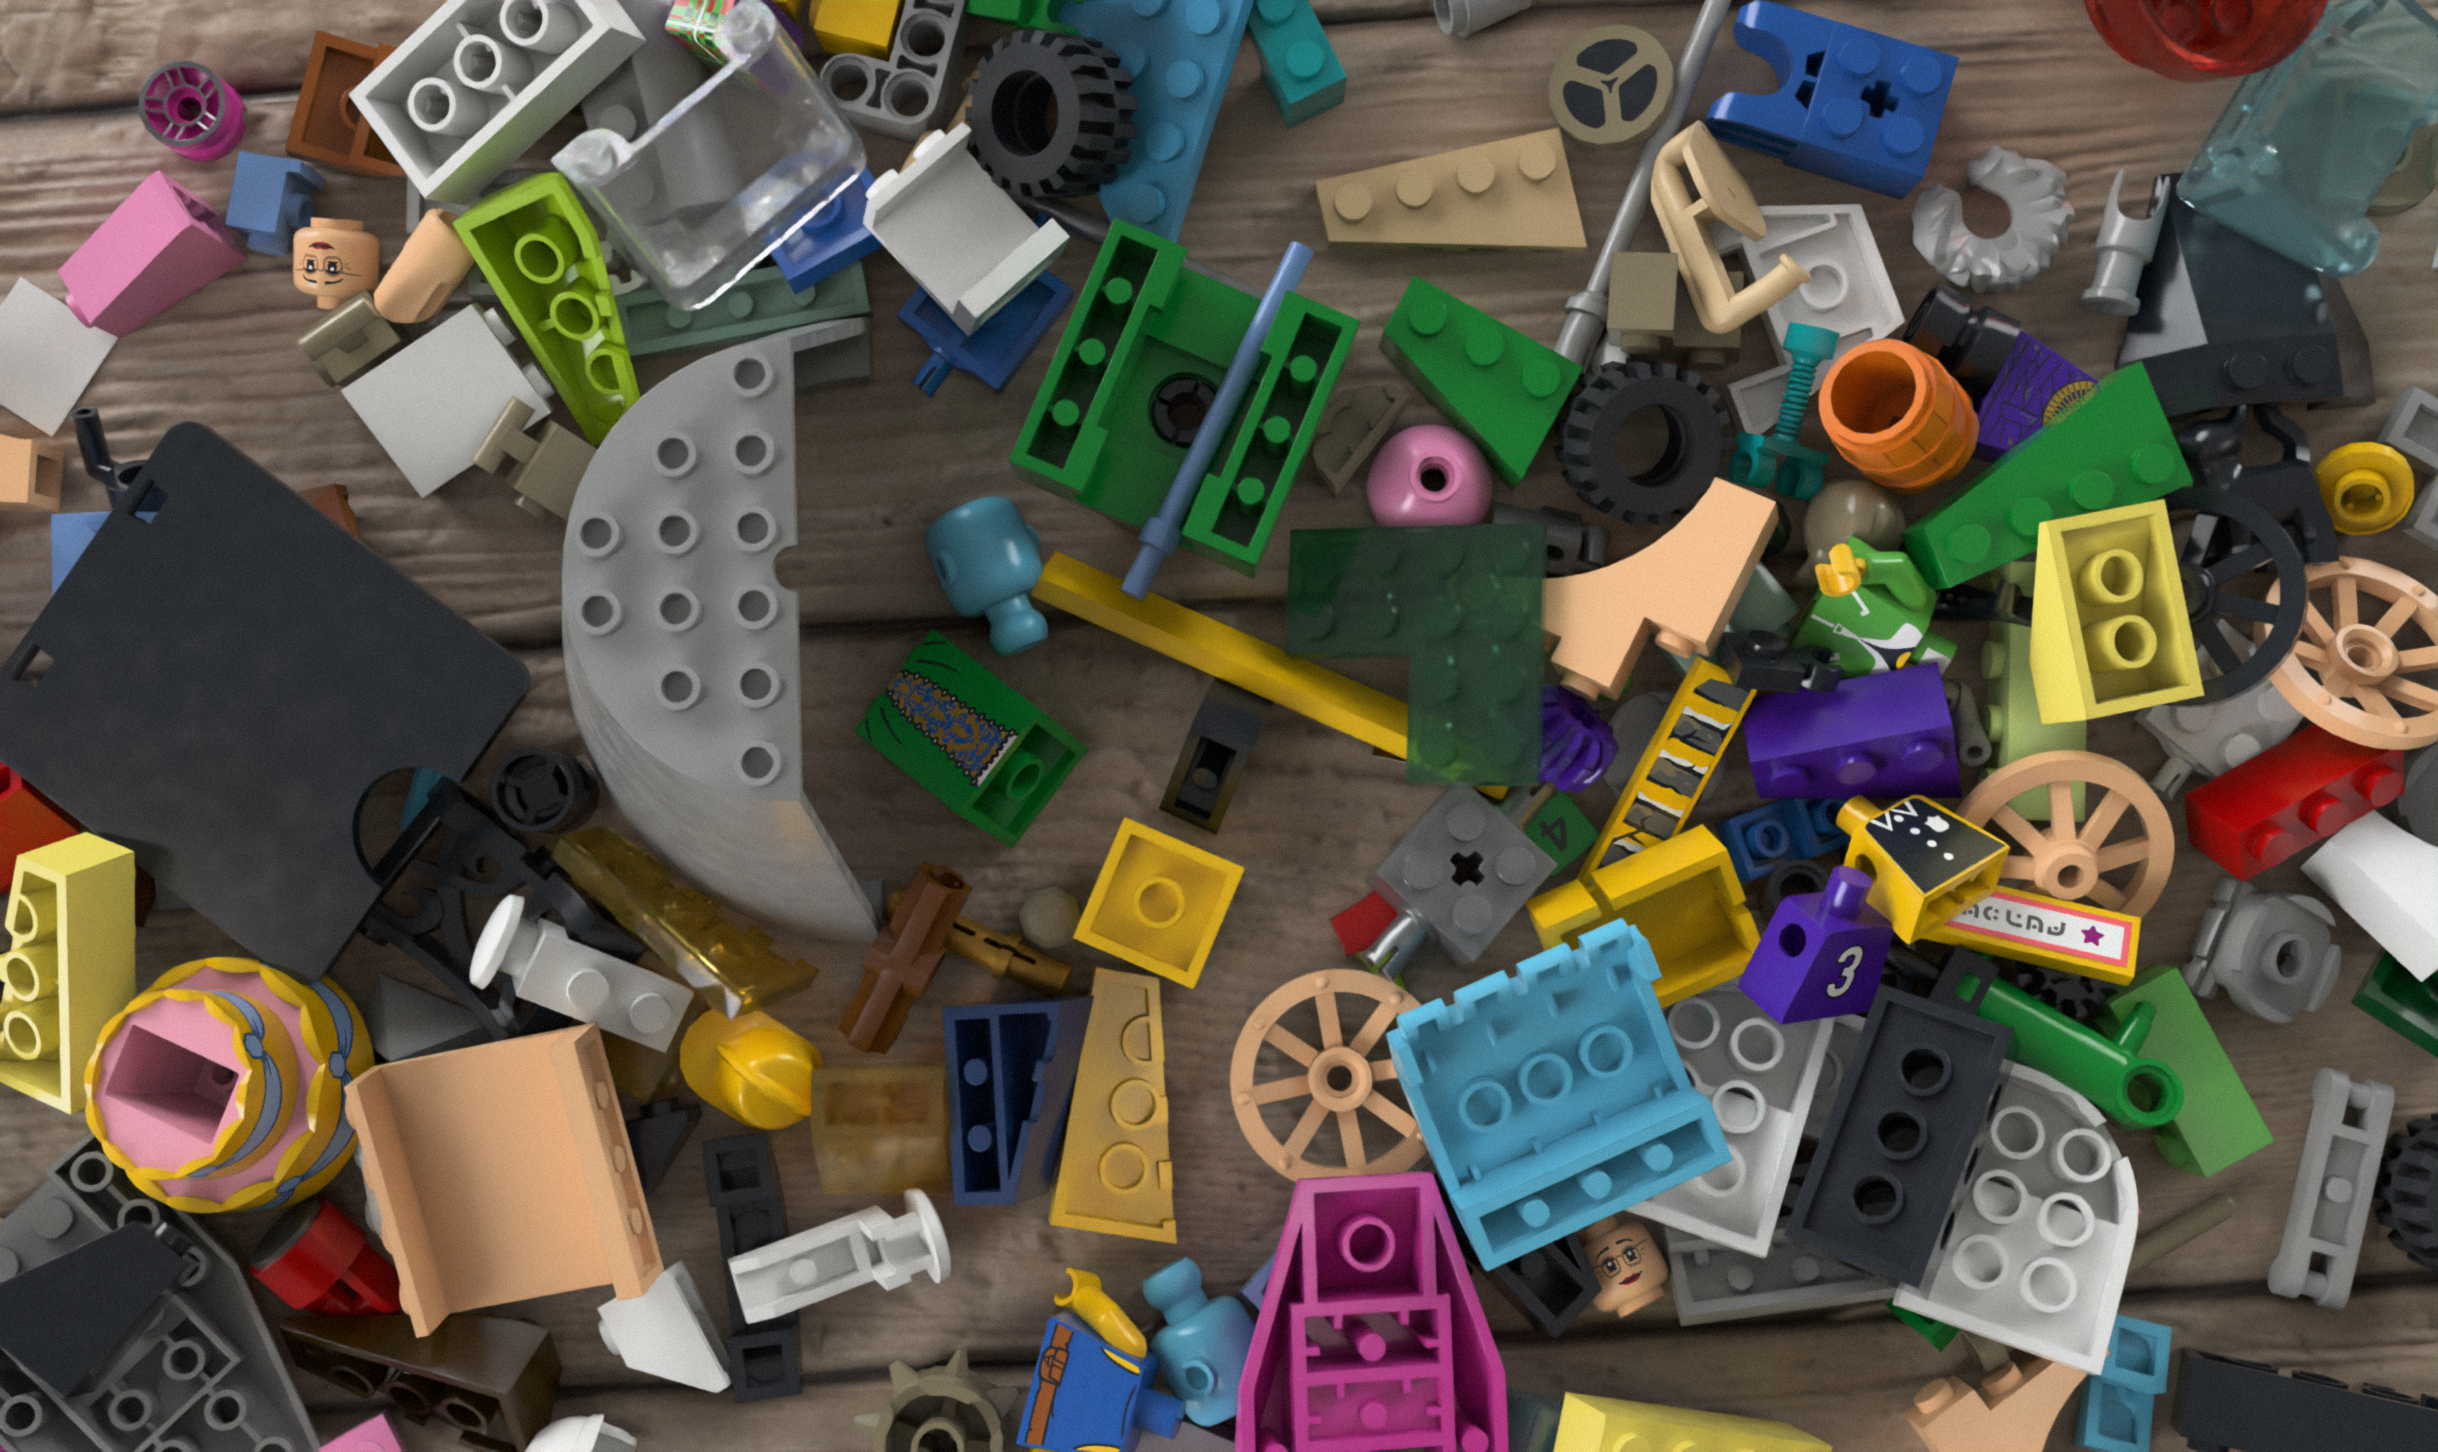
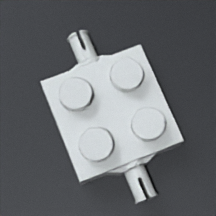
[2134,618,2304,801]

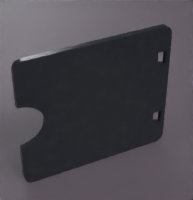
[0,421,531,985]

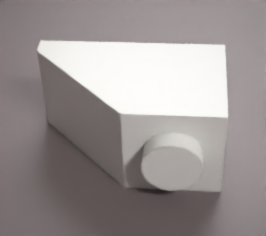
[597,1259,733,1393]

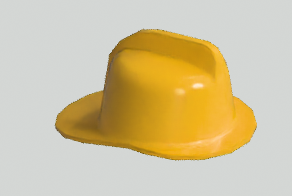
[680,1004,826,1131]

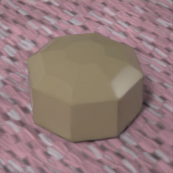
[1019,886,1082,949]

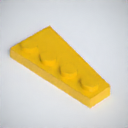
[1048,966,1177,1244]

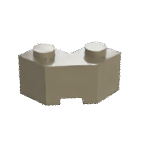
[1607,252,1744,371]

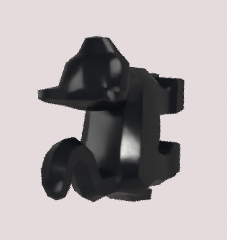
[2175,405,2339,574]

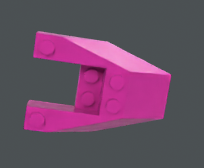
[1234,1171,1509,1452]

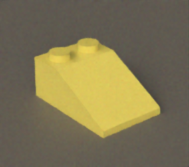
[2029,499,2204,725]

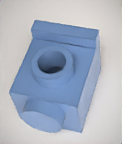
[225,151,326,257]

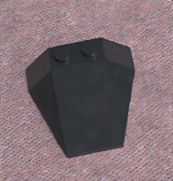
[2114,163,2376,424]

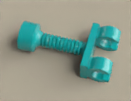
[1729,323,1840,501]

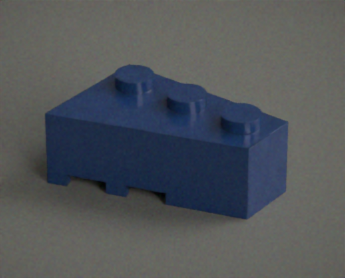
[942,996,1094,1206]

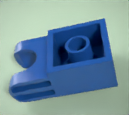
[1705,0,1959,200]

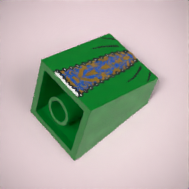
[854,629,1089,849]

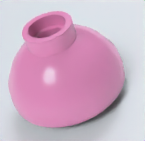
[1366,424,1493,551]

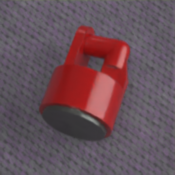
[250,1195,403,1316]

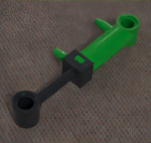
[1758,859,2185,1132]

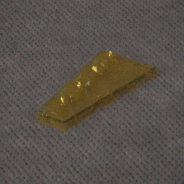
[551,826,820,1021]

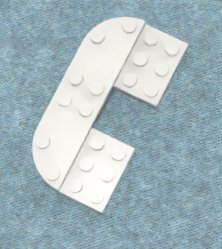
[1624,976,2139,1375]

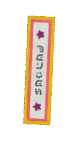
[1893,885,2141,986]

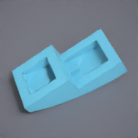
[2074,1314,2172,1452]

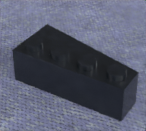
[2170,1347,2438,1452]

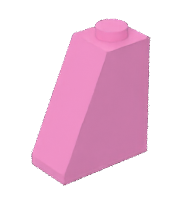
[57,170,247,339]

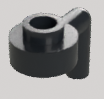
[70,406,170,512]

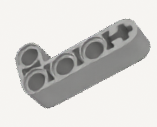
[819,0,974,144]

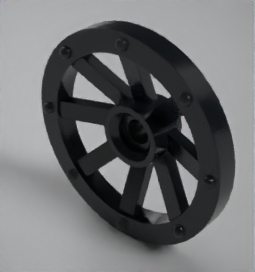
[2152,487,2309,708]

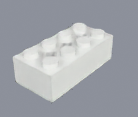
[348,0,647,206]

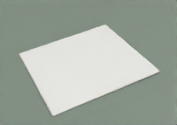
[0,277,118,437]

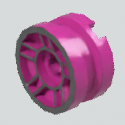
[139,61,247,162]

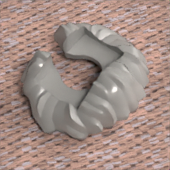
[1911,146,2075,295]

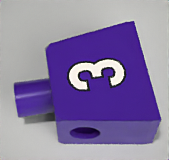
[1737,866,1893,1025]

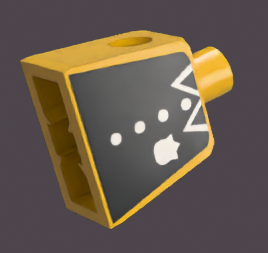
[1836,795,2010,945]

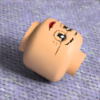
[293,217,381,310]
[1580,1215,1670,1319]

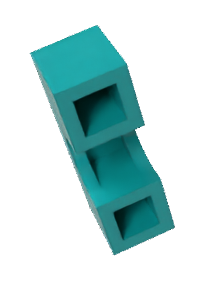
[1246,0,1347,129]

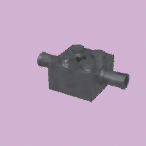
[1361,767,1560,983]

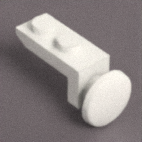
[470,895,694,1053]
[728,1188,951,1324]

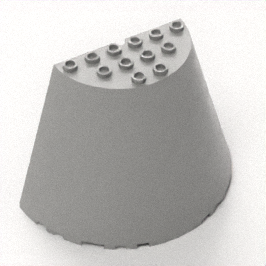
[562,316,886,943]

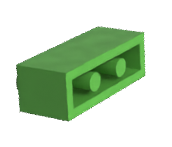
[2089,964,2275,1178]

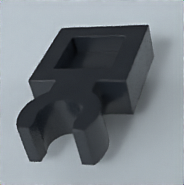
[1716,630,1844,694]

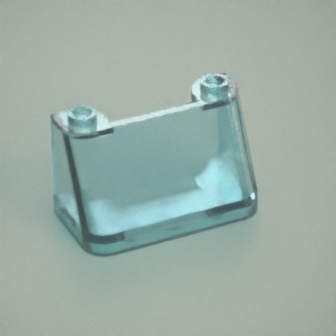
[2176,0,2438,278]

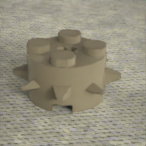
[853,1349,1027,1452]

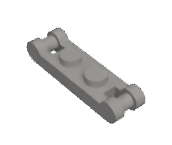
[2268,1067,2395,1310]

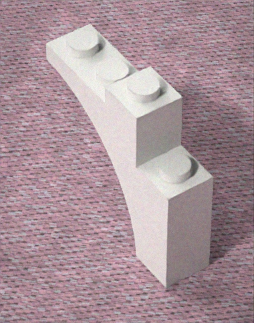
[2299,810,2438,982]

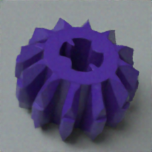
[1506,683,1620,793]

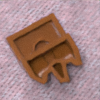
[285,30,406,177]

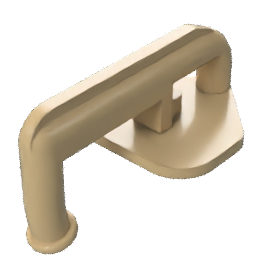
[1651,120,1812,334]

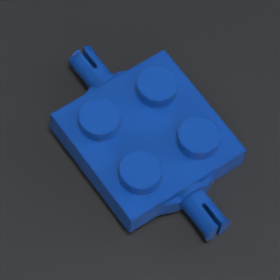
[897,212,1075,398]

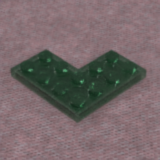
[1285,523,1548,786]

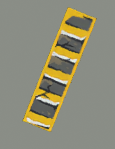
[1576,655,1757,888]

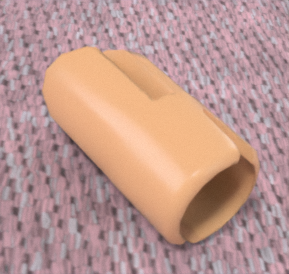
[374,208,476,323]

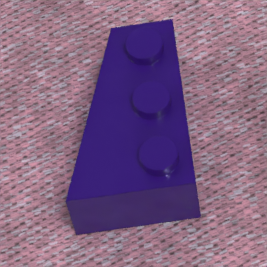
[1742,662,1963,799]

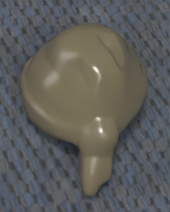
[1788,477,1906,590]

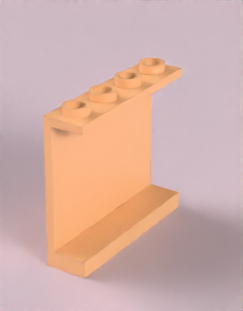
[344,1022,664,1338]

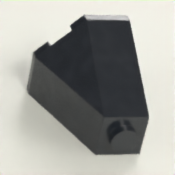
[0,1219,200,1399]

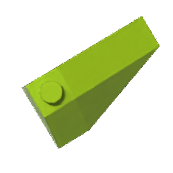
[452,172,641,446]

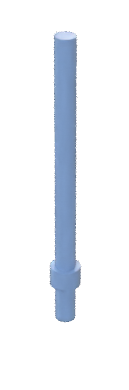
[1120,241,1314,601]

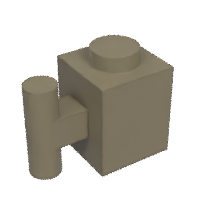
[297,289,413,388]
[470,396,597,523]

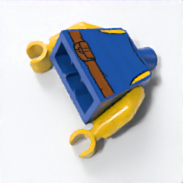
[1015,1267,1186,1452]

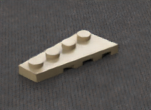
[1314,127,1588,254]

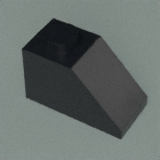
[1159,677,1274,834]

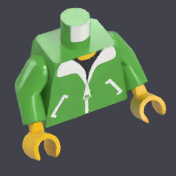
[1754,535,1958,697]

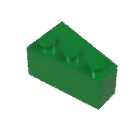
[1378,275,1584,492]

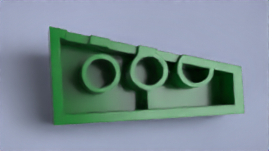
[1900,361,2194,591]

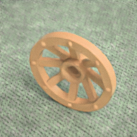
[2253,556,2438,750]
[1955,750,2175,919]
[1230,968,1427,1183]

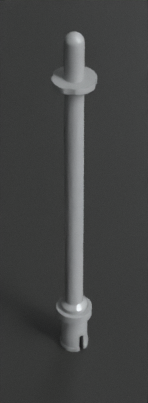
[1554,0,1732,379]

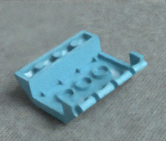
[1386,918,1733,1272]

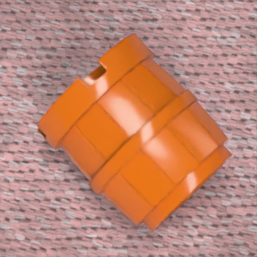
[1818,339,1980,495]

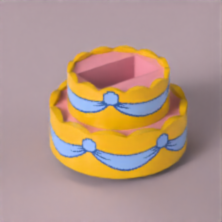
[84,957,375,1213]

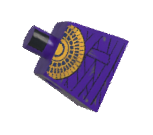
[1970,330,2098,464]

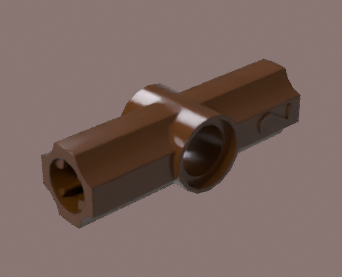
[838,862,973,1055]

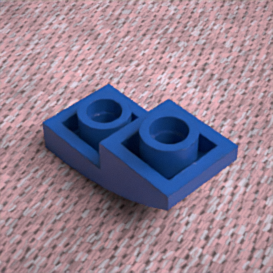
[1715,798,1851,883]

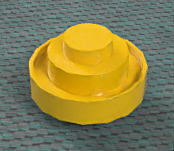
[2315,442,2414,536]

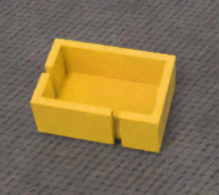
[1525,824,1761,1009]

